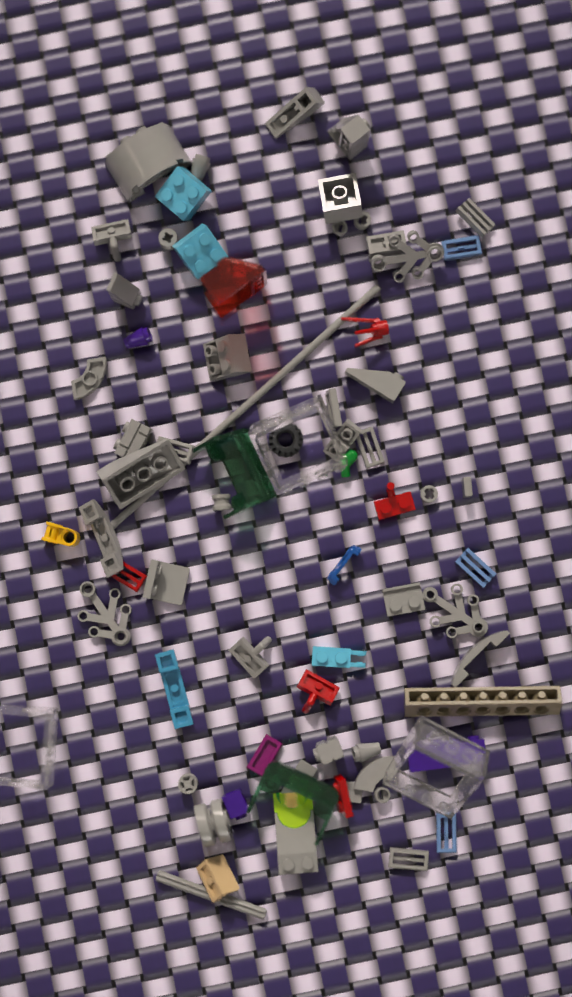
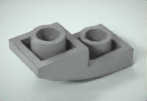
[323,419,362,462]

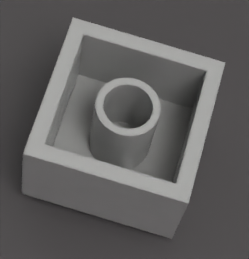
[318,173,363,224]

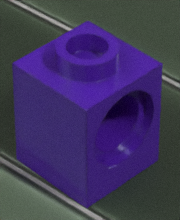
[222,788,249,820]

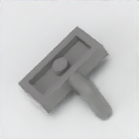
[91,219,132,262]
[228,636,272,679]

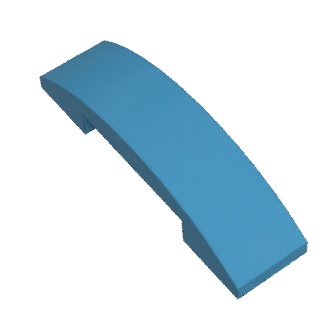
[155,649,194,729]

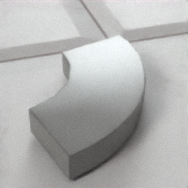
[71,357,107,400]
[353,756,398,792]

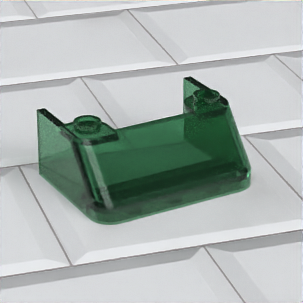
[192,428,278,519]
[246,760,339,846]

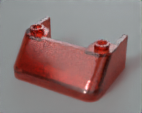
[200,257,267,318]

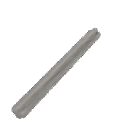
[156,870,267,919]

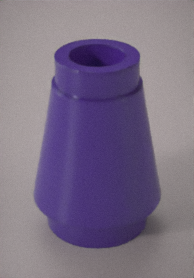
[123,327,153,349]

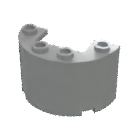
[105,122,192,203]

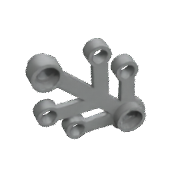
[371,230,444,283]
[77,581,132,646]
[422,584,488,638]

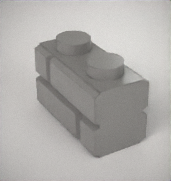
[113,419,153,457]
[313,735,344,765]

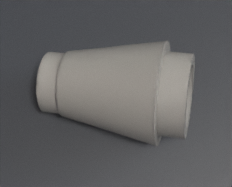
[191,154,211,181]
[351,742,381,763]

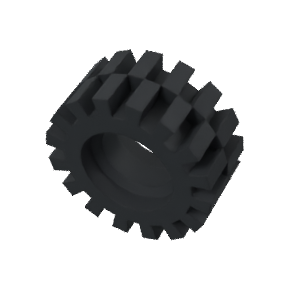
[269,422,303,458]

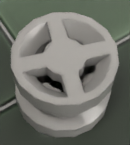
[158,228,178,250]
[212,494,232,511]
[178,773,198,794]

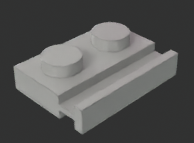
[382,582,425,617]

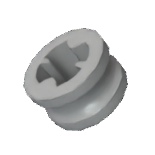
[354,211,371,230]
[420,485,438,503]

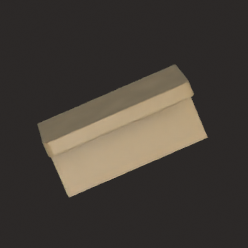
[196,854,240,903]

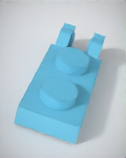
[312,646,367,668]

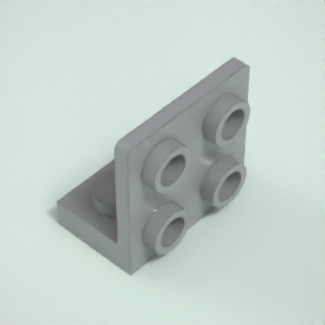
[142,559,190,605]

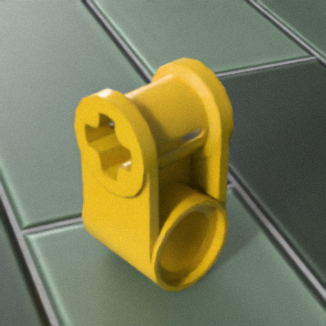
[41,521,80,547]

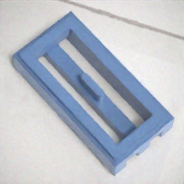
[441,235,482,261]
[455,548,496,588]
[436,813,457,853]

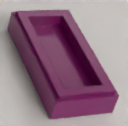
[246,734,283,777]

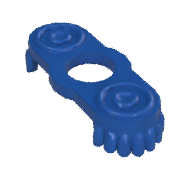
[327,545,362,585]

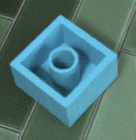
[155,166,212,221]
[172,224,228,279]

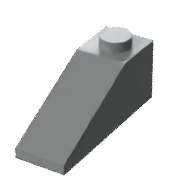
[265,87,325,138]
[107,272,142,310]
[345,368,406,404]

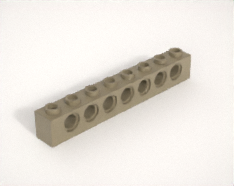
[403,686,562,717]

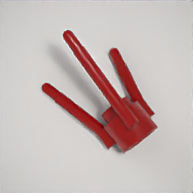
[341,317,389,347]

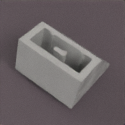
[203,334,252,381]

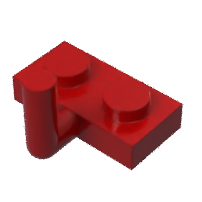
[373,482,416,520]
[297,669,340,714]
[319,774,353,818]

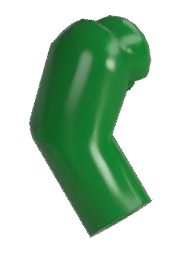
[340,450,358,477]

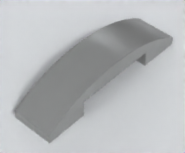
[79,499,123,578]
[451,630,510,687]

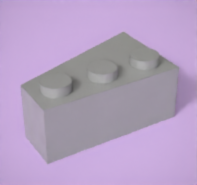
[327,115,371,160]

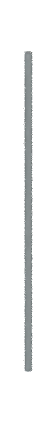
[111,284,381,529]

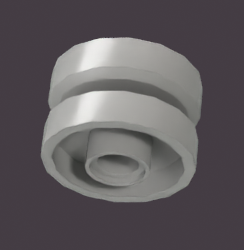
[194,798,232,848]

